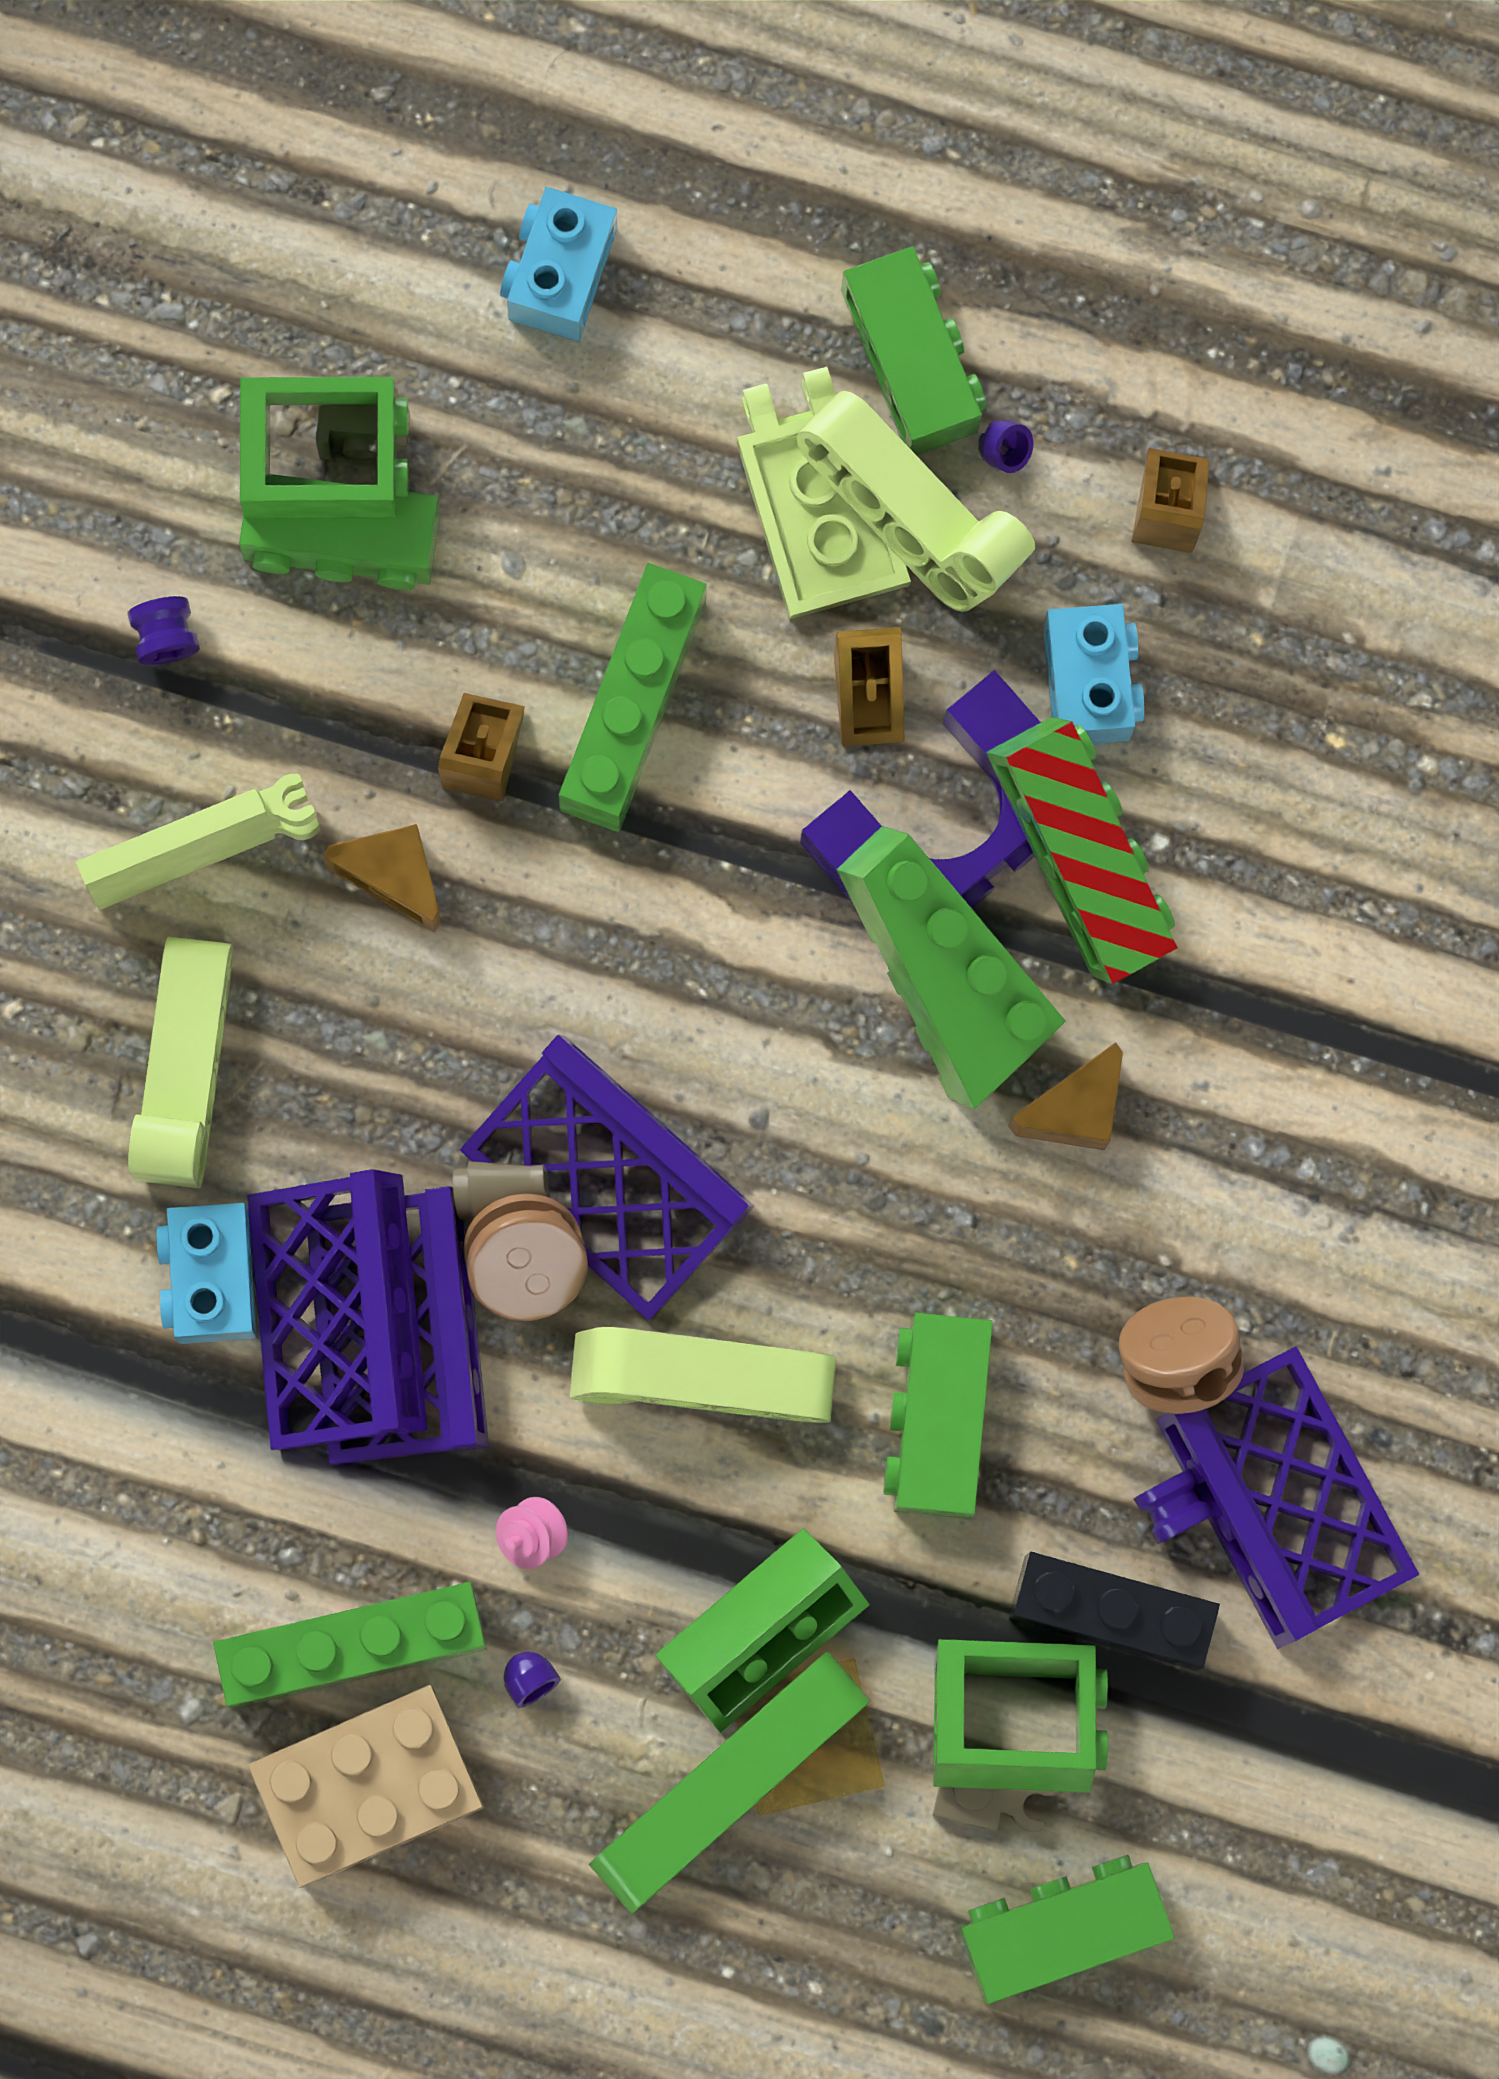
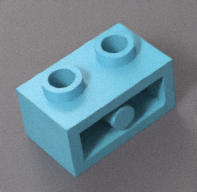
[500,187,617,342]
[1043,604,1144,744]
[156,1203,257,1344]

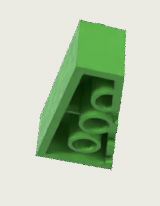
[837,826,1066,1109]

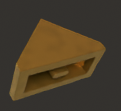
[1131,448,1210,553]
[834,627,905,746]
[438,693,525,801]
[323,824,441,933]
[1008,1042,1123,1150]

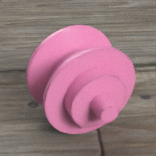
[496,1497,568,1569]

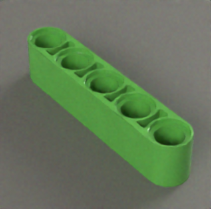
[588,1651,871,1915]

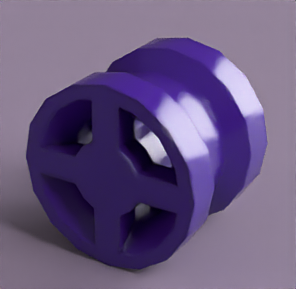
[127,596,200,665]
[1133,1469,1215,1544]

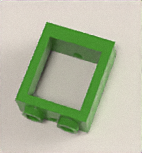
[240,377,409,518]
[933,1640,1108,1793]

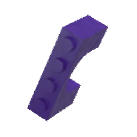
[800,670,1041,909]

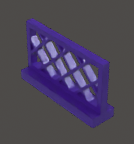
[460,1034,755,1321]
[247,1169,428,1451]
[307,1186,489,1465]
[1155,1346,1420,1650]

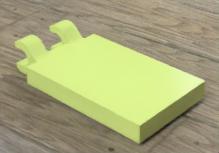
[736,367,911,620]
[76,774,321,910]

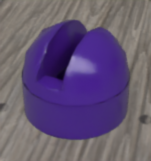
[978,420,1034,473]
[503,1652,561,1708]

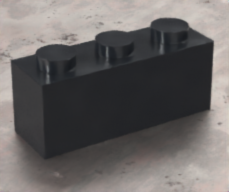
[1008,1551,1220,1671]

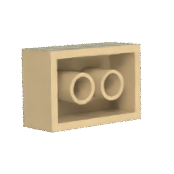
[247,1684,485,1888]

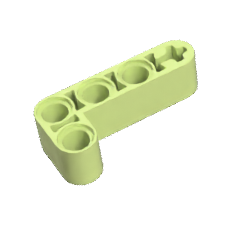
[796,391,1035,612]
[128,936,233,1189]
[569,1327,836,1423]

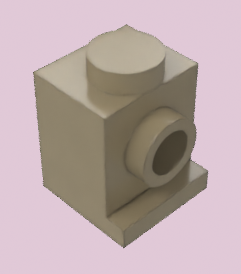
[315,387,410,460]

